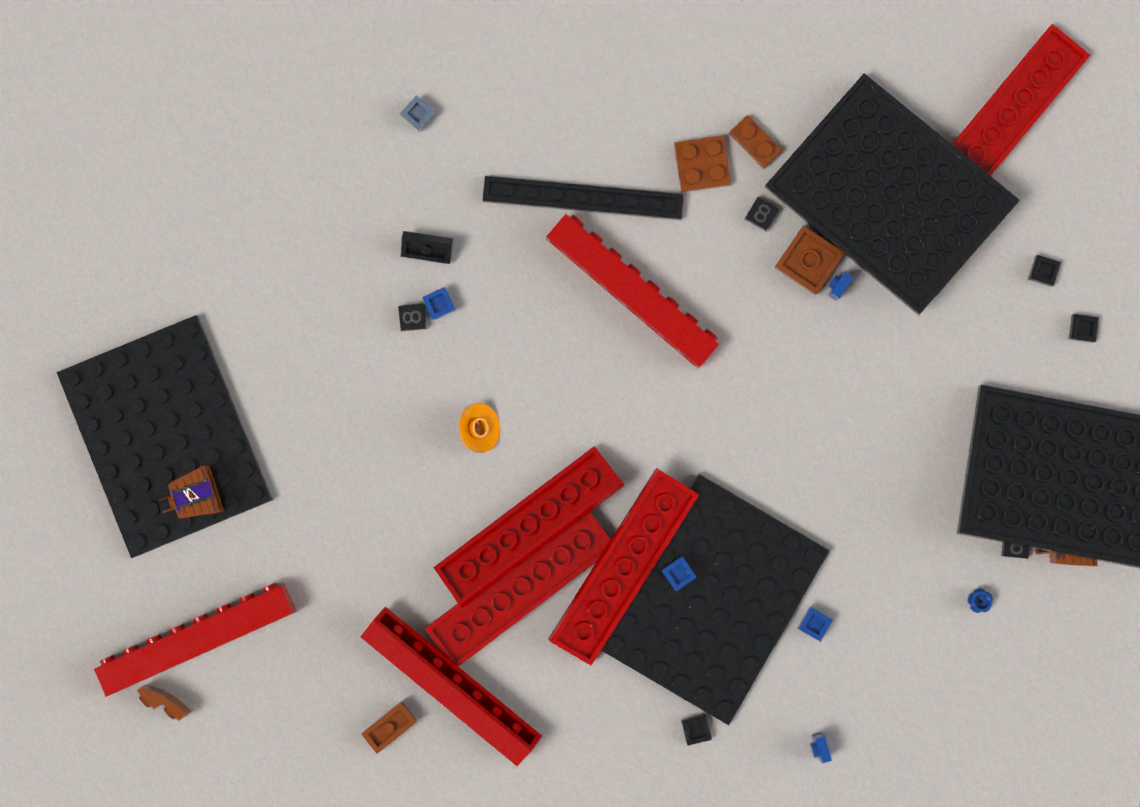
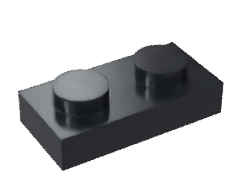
[401,231,453,264]

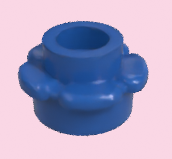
[968,588,993,613]

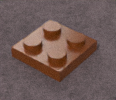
[674,135,731,193]
[774,225,844,296]

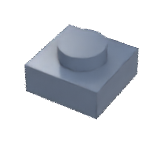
[400,95,436,132]

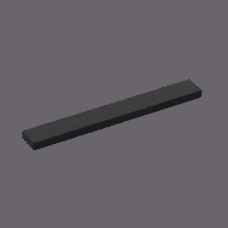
[483,176,684,220]

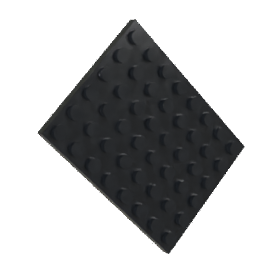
[765,73,1020,316]
[56,315,273,558]
[957,385,1140,569]
[601,474,830,726]

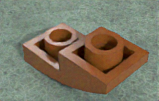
[137,685,191,721]

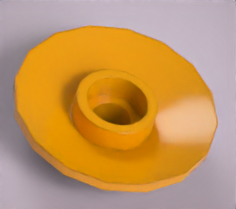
[459,403,500,453]

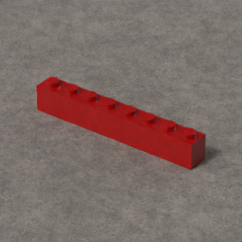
[546,214,719,369]
[94,582,297,697]
[360,606,542,766]

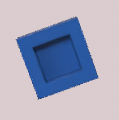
[828,272,853,301]
[422,287,456,321]
[661,556,697,591]
[797,607,833,642]
[810,732,832,764]

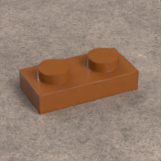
[729,115,782,169]
[361,701,417,754]

